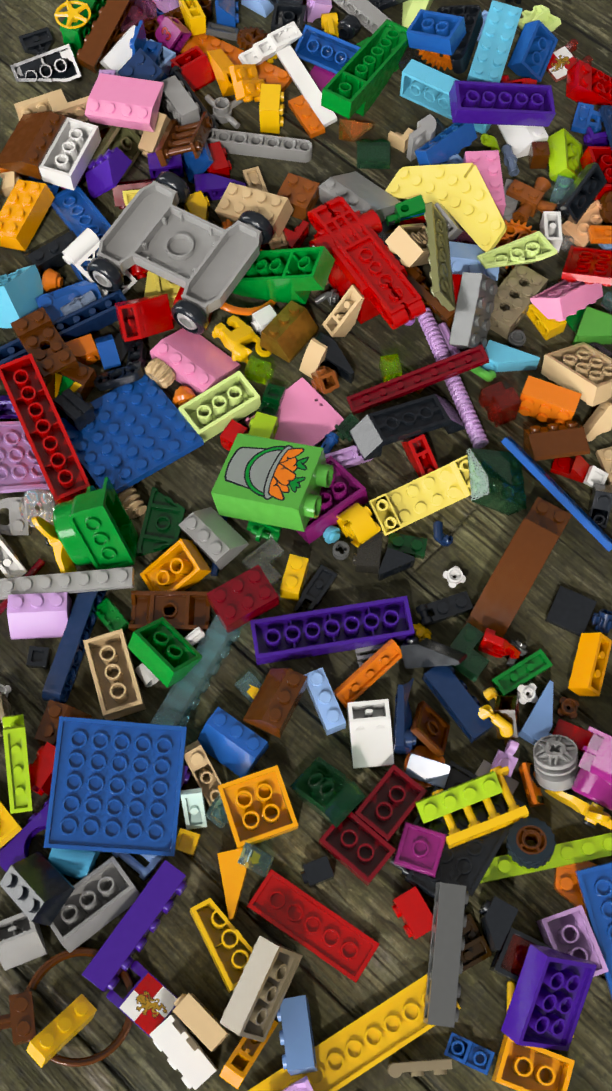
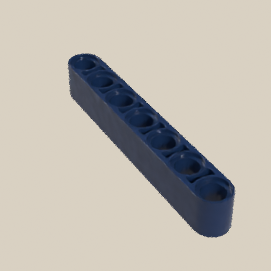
[42,590,107,704]

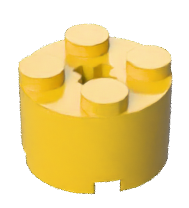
[336,503,381,548]

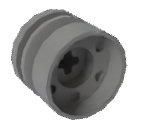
[533,734,579,791]

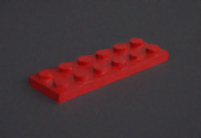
[247,869,379,983]

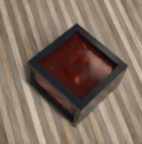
[489,927,552,983]

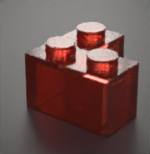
[479,381,522,427]

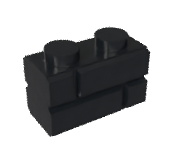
[53,388,96,431]

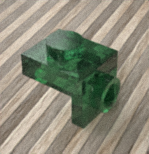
[334,413,360,442]

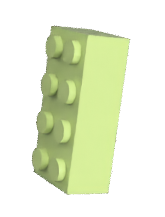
[178,370,261,442]

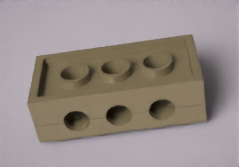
[490,264,548,339]

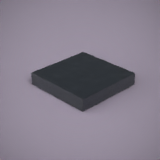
[545,586,597,637]

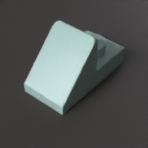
[181,788,207,830]

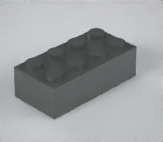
[449,272,498,351]

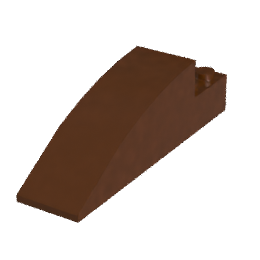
[463,497,572,639]

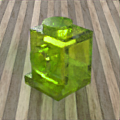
[245,355,274,385]

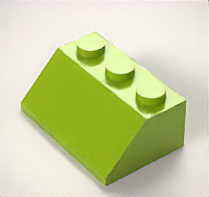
[547,128,583,186]

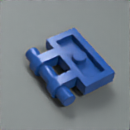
[570,102,603,134]

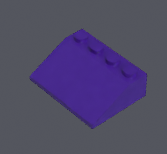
[501,944,597,1051]

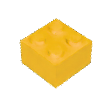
[259,84,285,134]

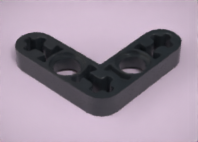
[93,340,147,391]

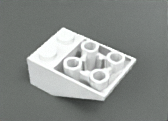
[347,699,394,769]

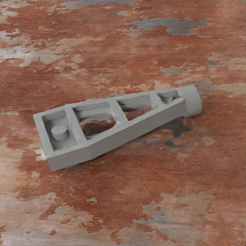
[0,497,31,536]

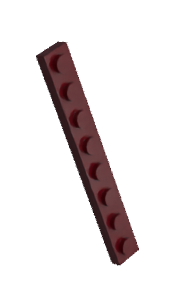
[346,344,489,415]

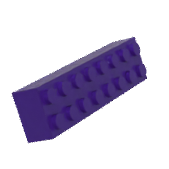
[250,596,415,665]

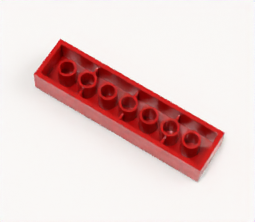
[0,353,90,505]

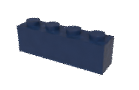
[422,665,493,743]

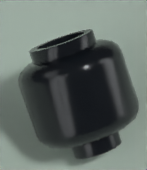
[337,14,361,40]

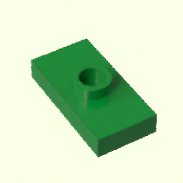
[95,597,129,632]

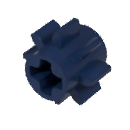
[592,609,612,633]

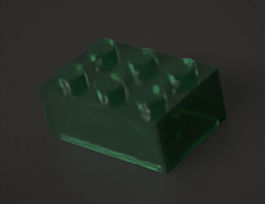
[290,756,366,828]

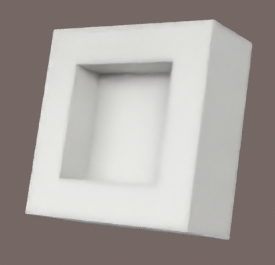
[583,465,609,488]

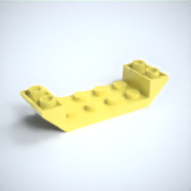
[368,454,486,536]

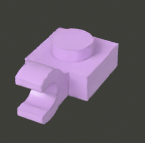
[490,739,519,778]

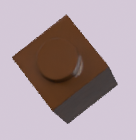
[528,142,550,169]

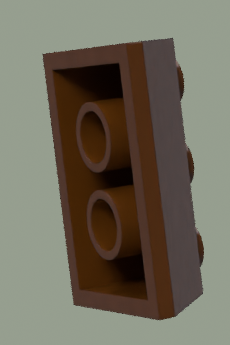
[523,421,590,461]
[243,668,307,738]

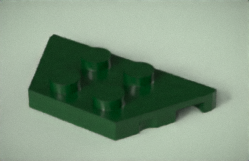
[136,487,186,556]

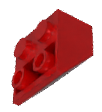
[170,45,216,92]

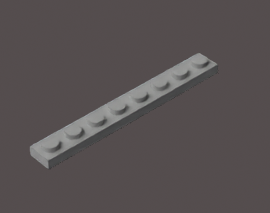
[0,567,134,600]

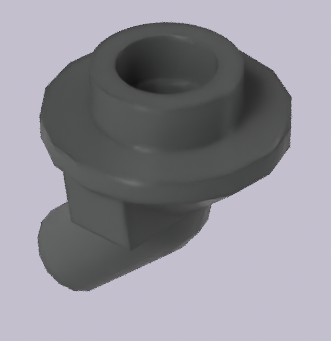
[314,288,339,306]
[507,639,528,667]

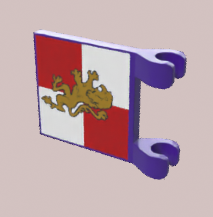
[106,961,178,1038]

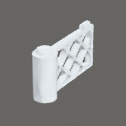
[62,228,137,298]

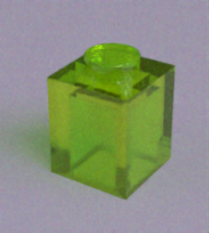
[379,354,402,383]

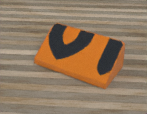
[518,762,545,808]

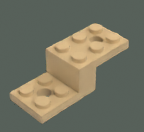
[14,89,89,121]

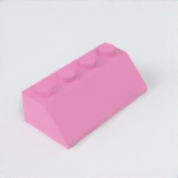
[530,280,603,321]

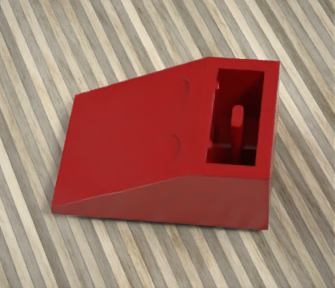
[566,60,612,106]
[115,293,174,342]

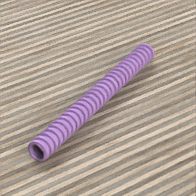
[417,308,489,449]

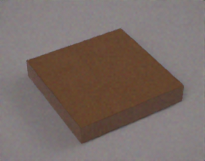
[410,701,450,757]

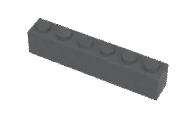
[423,882,469,1028]

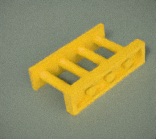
[431,766,529,849]

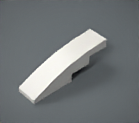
[238,21,303,66]

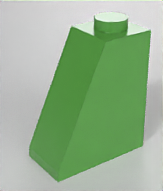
[572,306,612,345]

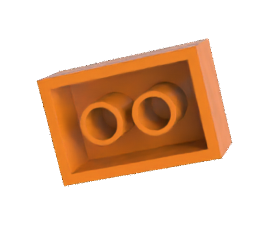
[516,375,582,425]

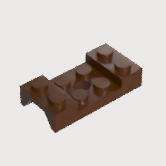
[405,266,456,330]
[10,307,79,384]
[129,591,211,634]

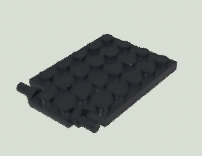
[390,761,525,910]

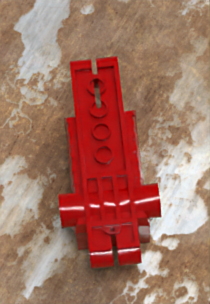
[307,196,426,330]

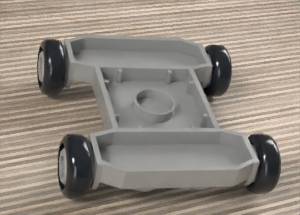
[87,171,274,334]

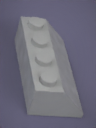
[50,856,140,953]

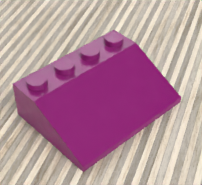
[296,456,368,544]

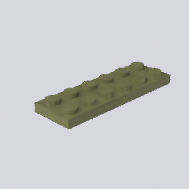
[424,202,455,311]

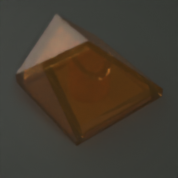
[339,119,375,142]

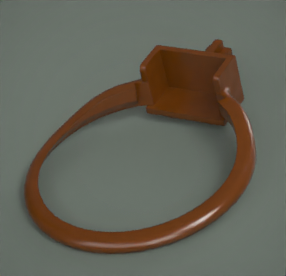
[0,947,134,1067]

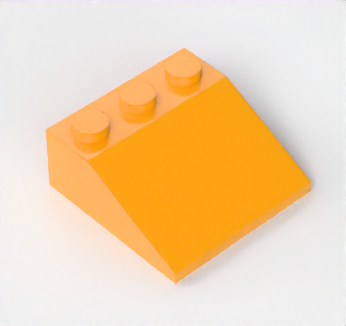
[217,765,298,849]

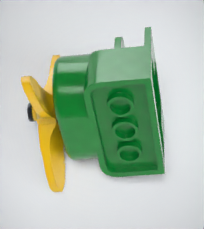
[31,477,139,573]

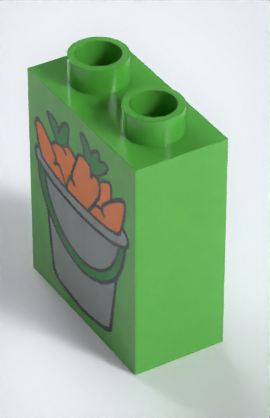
[211,433,334,532]

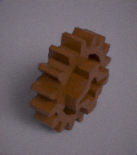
[237,26,268,52]

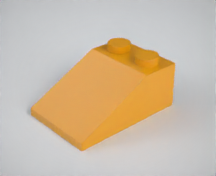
[140,539,211,591]

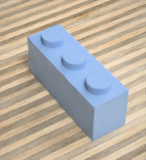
[304,667,346,736]

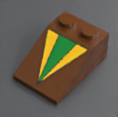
[47,361,97,418]

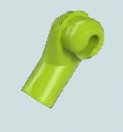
[480,133,500,153]

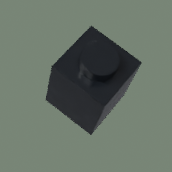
[300,855,334,888]

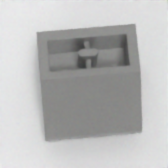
[0,912,48,971]

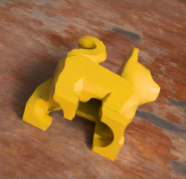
[212,315,272,364]

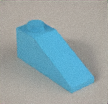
[481,340,540,372]

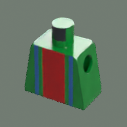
[386,195,426,227]

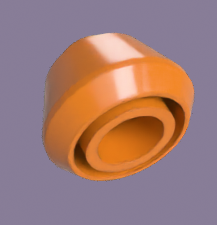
[42,268,63,292]
[172,386,196,408]

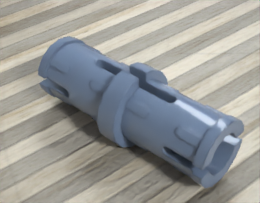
[501,144,520,177]
[60,290,96,316]

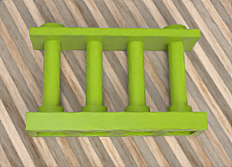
[2,714,33,814]

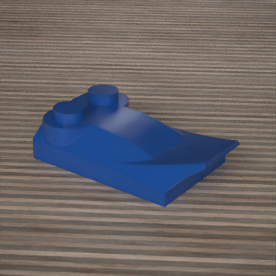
[35,280,102,322]

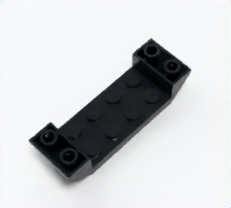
[349,394,465,461]

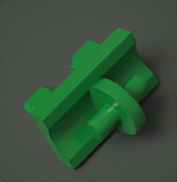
[247,521,282,543]

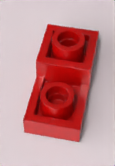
[552,719,593,753]

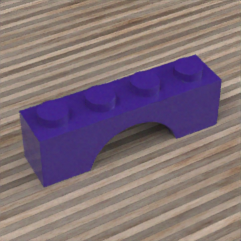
[0,799,49,872]

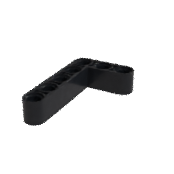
[437,5,483,74]

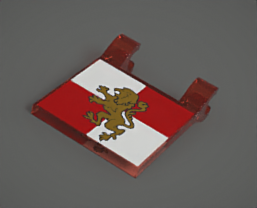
[546,39,593,83]

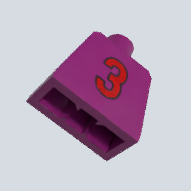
[155,15,192,56]

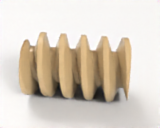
[117,486,147,519]

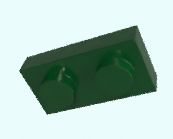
[387,533,427,559]

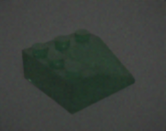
[467,448,527,516]

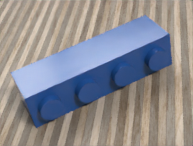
[415,123,477,166]

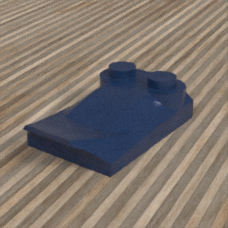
[393,678,417,755]

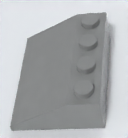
[318,171,401,223]

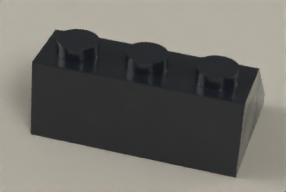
[555,162,607,224]
[22,230,77,279]
[0,851,75,926]

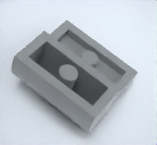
[407,114,436,161]

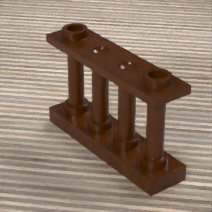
[155,111,213,167]

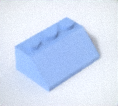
[449,241,499,282]

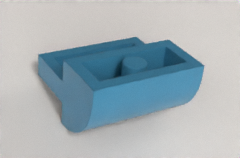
[48,848,100,880]

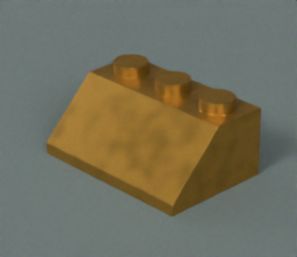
[260,300,319,363]

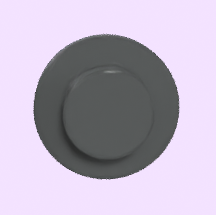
[508,330,526,347]

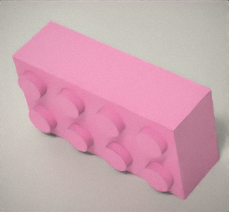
[463,150,506,218]

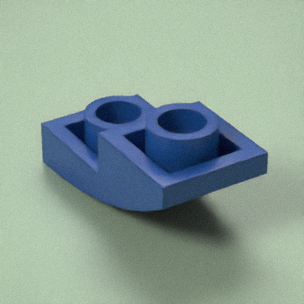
[444,1032,496,1076]

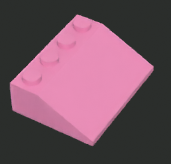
[85,73,164,132]
[150,328,241,396]

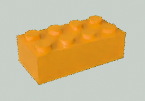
[0,179,55,251]

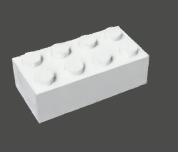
[39,117,101,190]

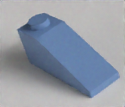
[519,680,554,745]

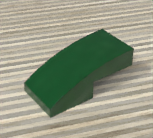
[257,383,286,417]

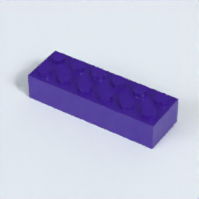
[449,80,556,127]
[81,860,187,992]

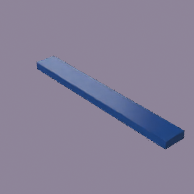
[501,436,612,552]

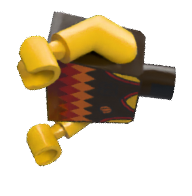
[478,687,520,747]

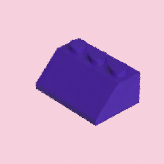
[85,147,132,200]

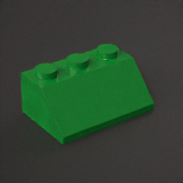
[128,617,203,688]

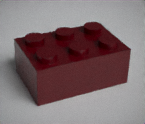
[206,564,279,633]
[354,764,427,842]
[319,807,396,886]

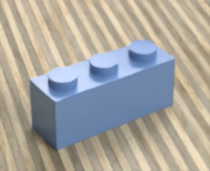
[277,995,318,1076]

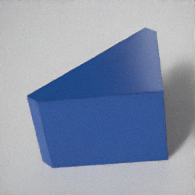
[95,334,121,370]

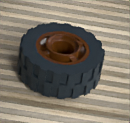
[506,817,556,869]

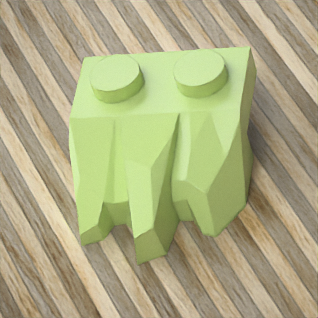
[518,5,562,32]

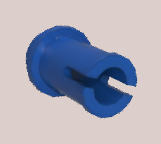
[321,432,339,454]

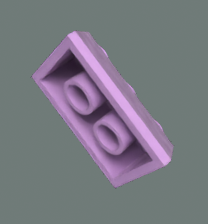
[7,592,72,639]
[536,905,609,977]

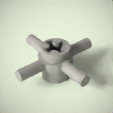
[205,94,243,129]

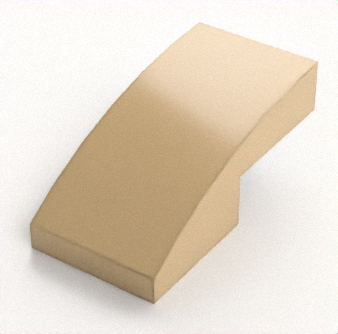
[299,338,328,378]

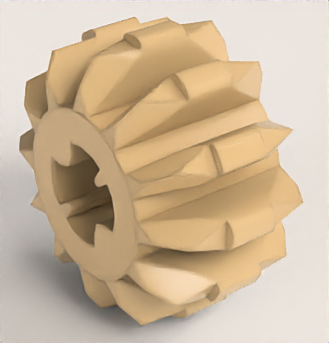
[145,358,176,388]

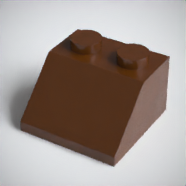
[34,700,92,747]

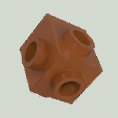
[311,366,340,394]

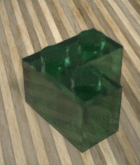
[449,622,489,683]

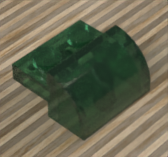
[356,139,390,169]

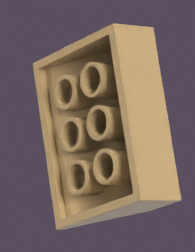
[541,342,612,407]

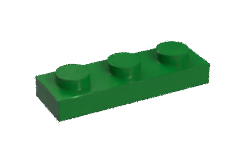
[491,649,553,696]

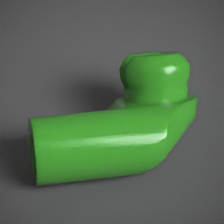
[470,366,496,382]

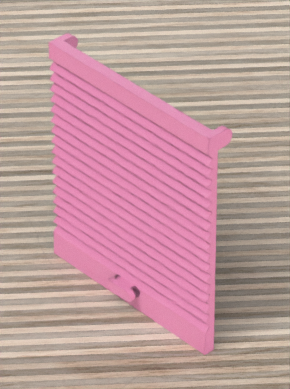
[245,377,345,446]

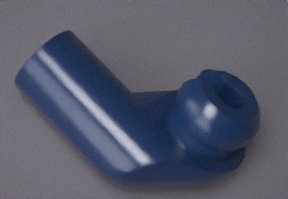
[433,521,453,547]

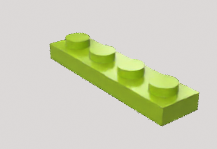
[415,771,503,824]

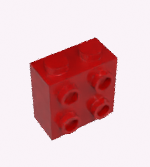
[29,742,56,796]

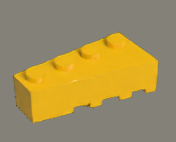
[190,898,253,993]

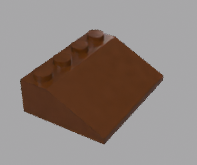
[0,111,66,180]

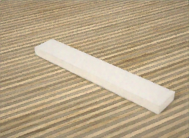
[276,45,338,127]

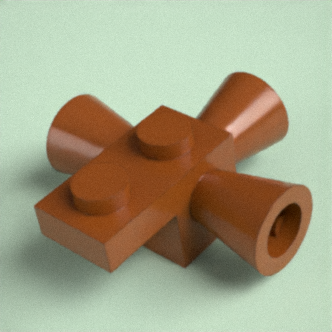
[506,177,557,224]

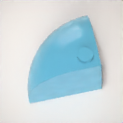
[0,264,43,328]

